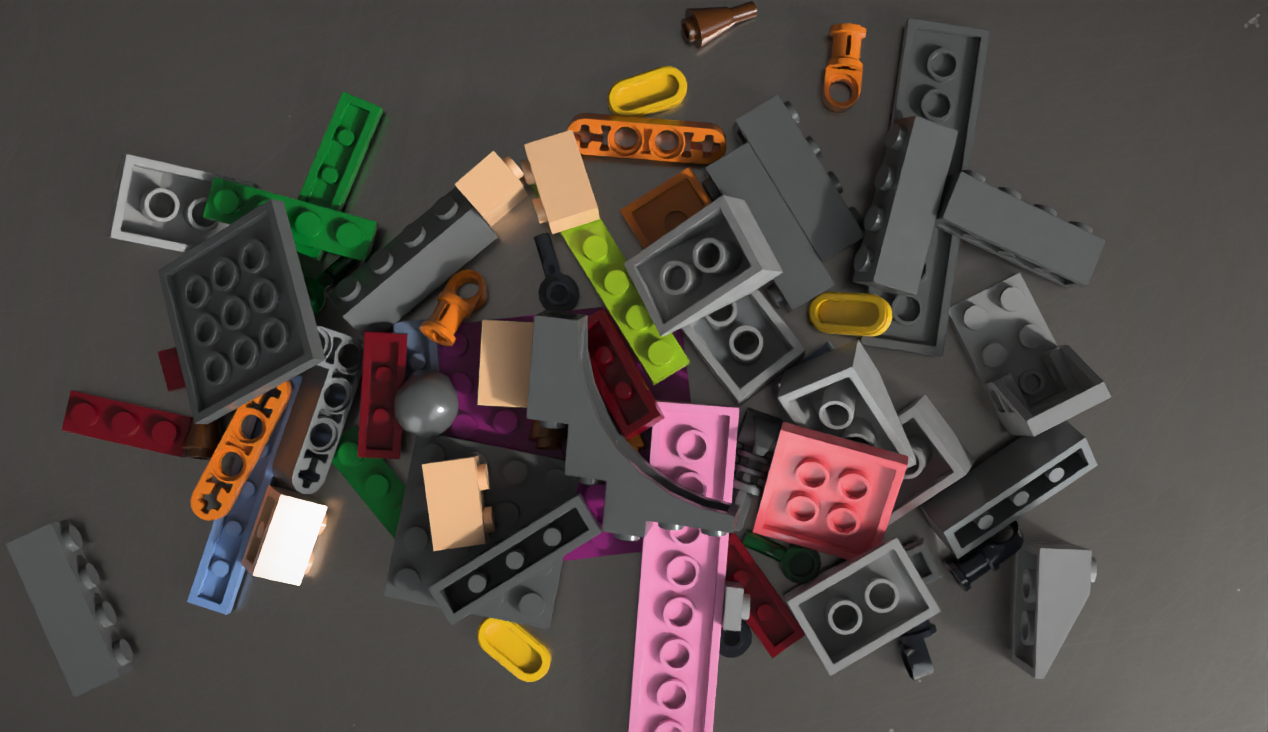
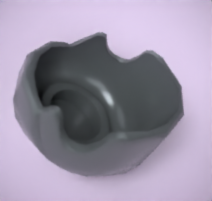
[394,369,459,438]

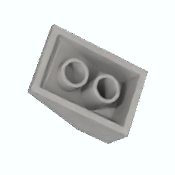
[105,154,254,253]
[624,195,783,336]
[680,289,806,407]
[777,340,916,468]
[887,394,975,526]
[783,537,941,676]
[1012,540,1097,679]

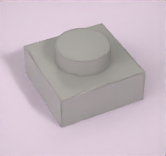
[721,581,750,631]

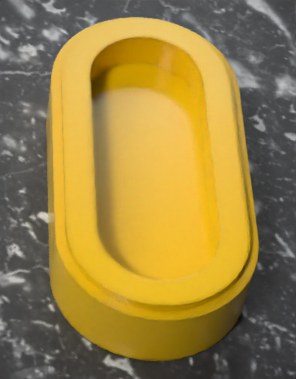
[607,66,687,117]
[808,291,892,337]
[477,617,551,682]

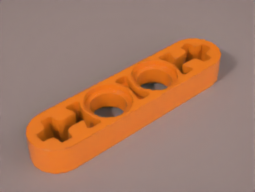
[567,113,727,164]
[190,379,293,521]

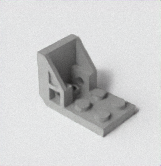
[948,272,1112,437]

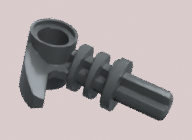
[732,407,787,531]

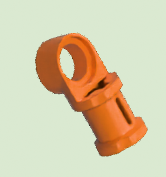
[821,23,866,112]
[420,269,488,347]

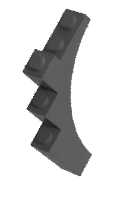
[527,310,740,541]

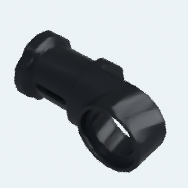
[943,520,1024,592]
[899,619,937,680]

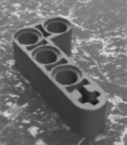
[272,325,364,494]

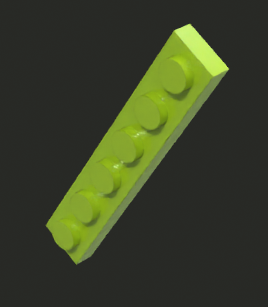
[530,183,690,385]

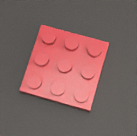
[753,422,909,560]

